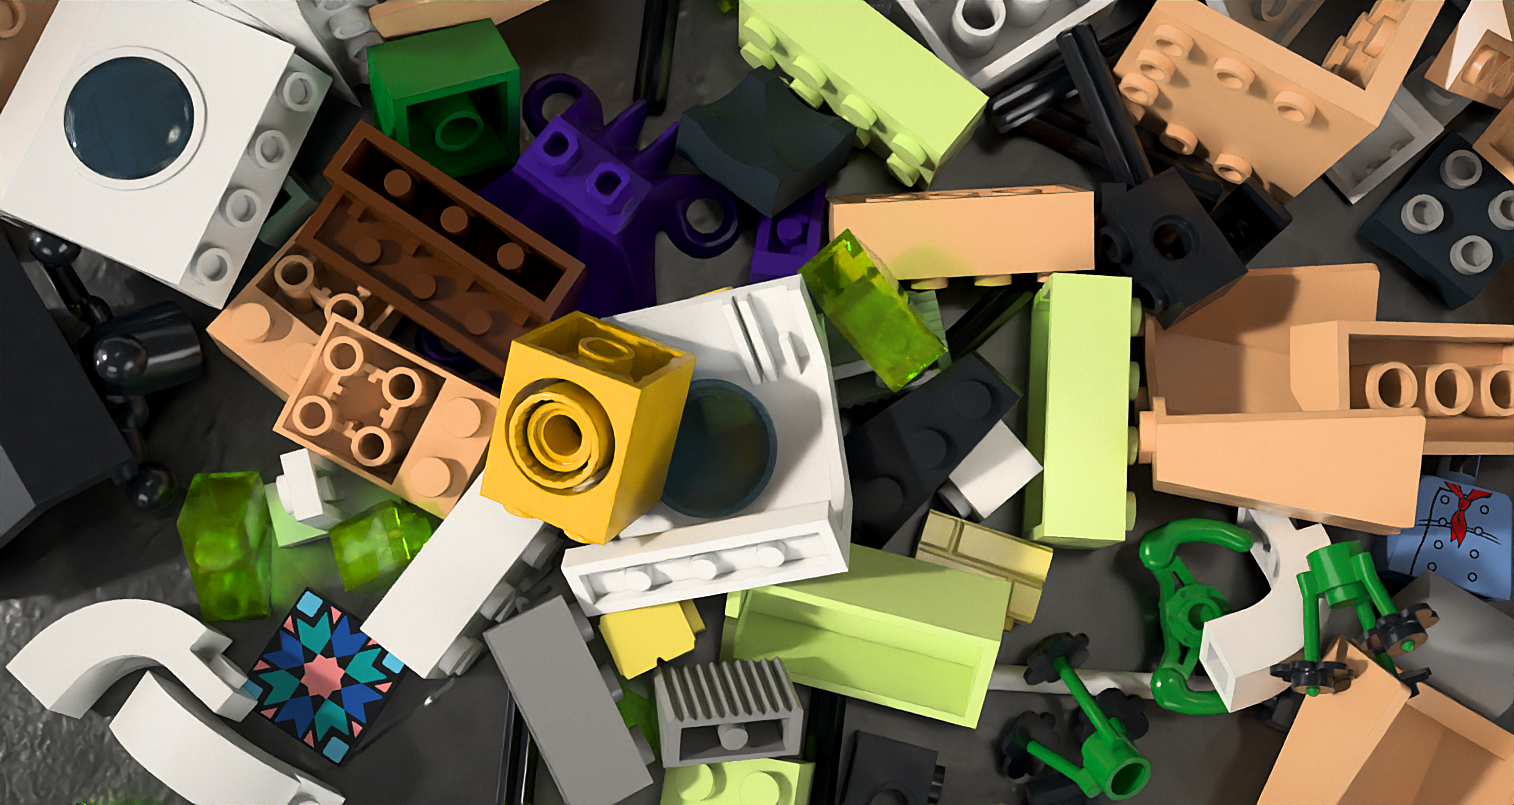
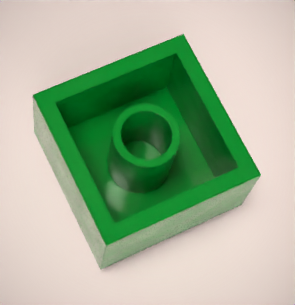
[366,18,520,179]

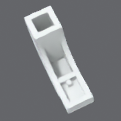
[1199,507,1332,713]
[6,599,258,722]
[109,670,346,805]

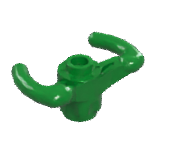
[1139,517,1254,716]

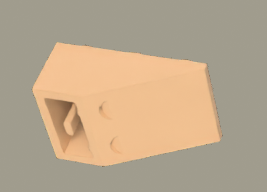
[206,214,403,402]
[272,312,501,520]

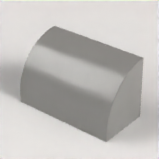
[1391,569,1514,721]

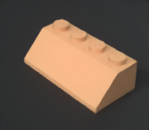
[824,184,1095,293]
[1290,320,1514,455]

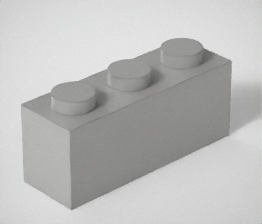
[482,595,655,805]

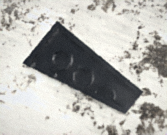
[843,350,1024,550]

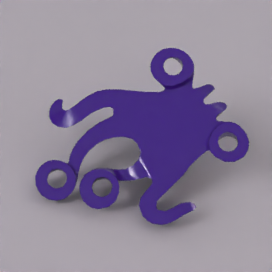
[414,73,742,394]

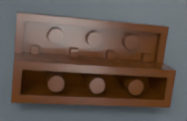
[294,119,588,380]

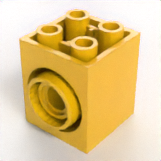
[479,310,697,546]

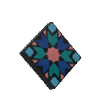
[242,587,409,768]

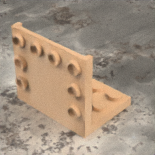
[1111,0,1445,205]

